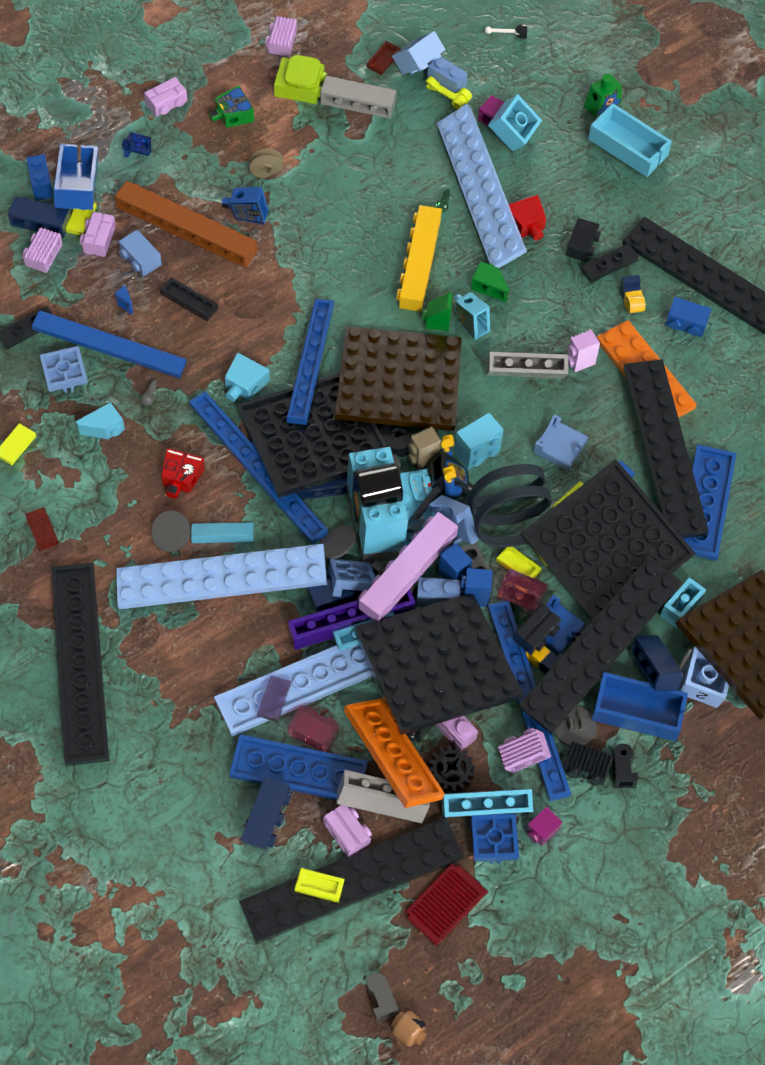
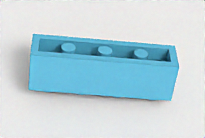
[441,789,533,817]

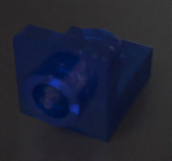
[122,132,151,158]

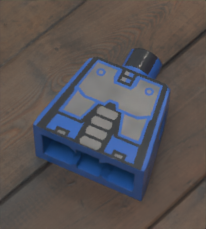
[222,187,269,225]

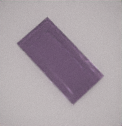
[257,676,291,722]

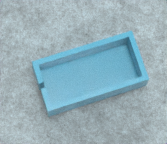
[588,103,672,177]

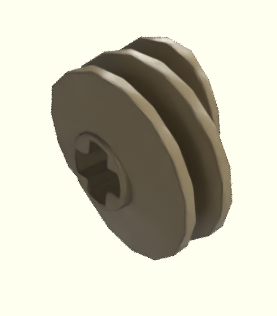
[250,149,283,178]

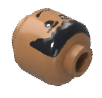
[391,1011,427,1047]

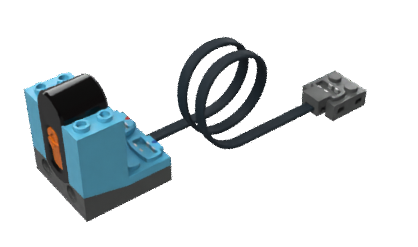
[346,447,552,564]

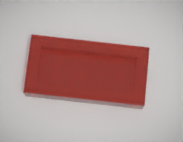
[367,41,401,75]
[25,507,59,551]

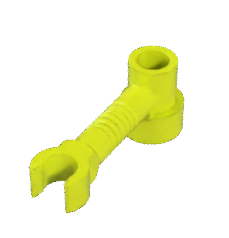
[426,76,472,109]

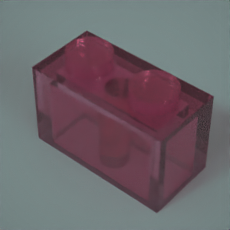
[497,569,548,612]
[288,706,339,752]

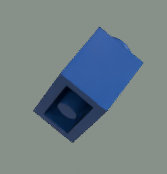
[26,154,54,201]
[665,297,712,337]
[438,543,473,585]
[460,568,492,607]

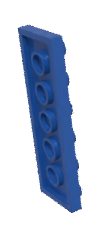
[684,444,737,561]
[229,734,368,800]

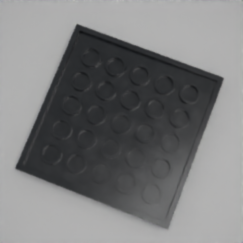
[236,373,387,498]
[520,459,696,621]
[354,594,523,735]

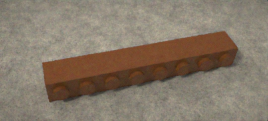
[115,180,257,268]

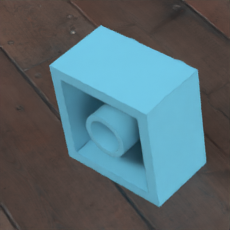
[488,94,542,152]
[454,413,504,469]

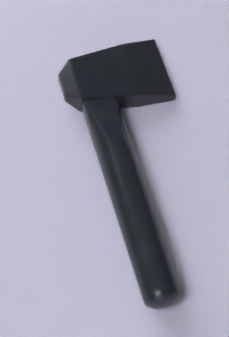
[407,486,441,533]

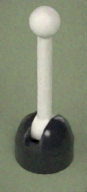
[485,24,528,39]

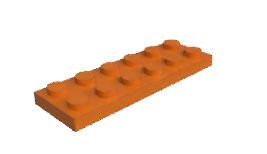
[597,320,697,418]
[344,698,445,808]

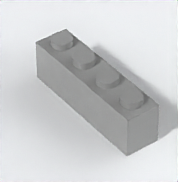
[321,76,397,119]
[487,352,568,379]
[337,770,430,823]

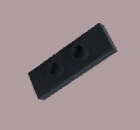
[580,243,639,283]
[160,277,219,321]
[0,306,53,350]

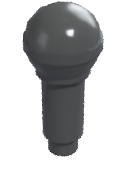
[140,380,157,406]

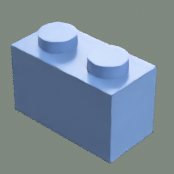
[427,57,468,93]
[119,230,162,277]
[416,577,461,607]

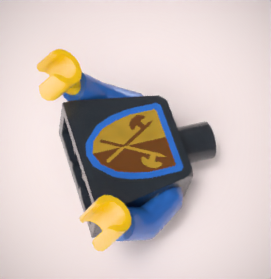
[430,435,474,499]

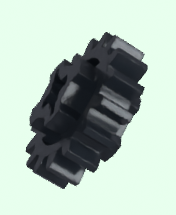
[428,745,475,793]

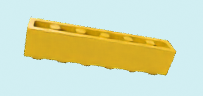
[396,205,442,312]

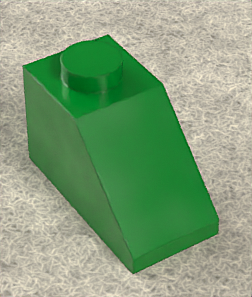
[471,261,509,303]
[423,293,452,331]

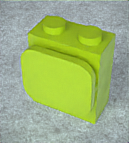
[274,55,327,104]

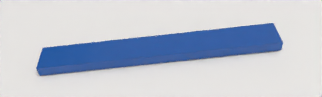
[287,299,334,425]
[32,310,187,378]

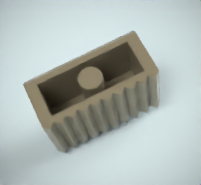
[407,427,441,470]

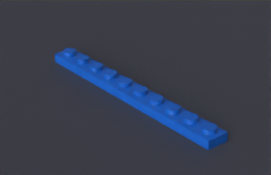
[189,391,328,545]
[488,600,571,802]

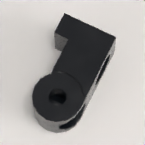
[612,744,638,788]

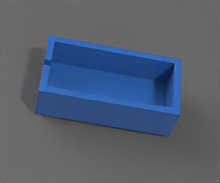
[54,144,98,210]
[592,672,688,741]

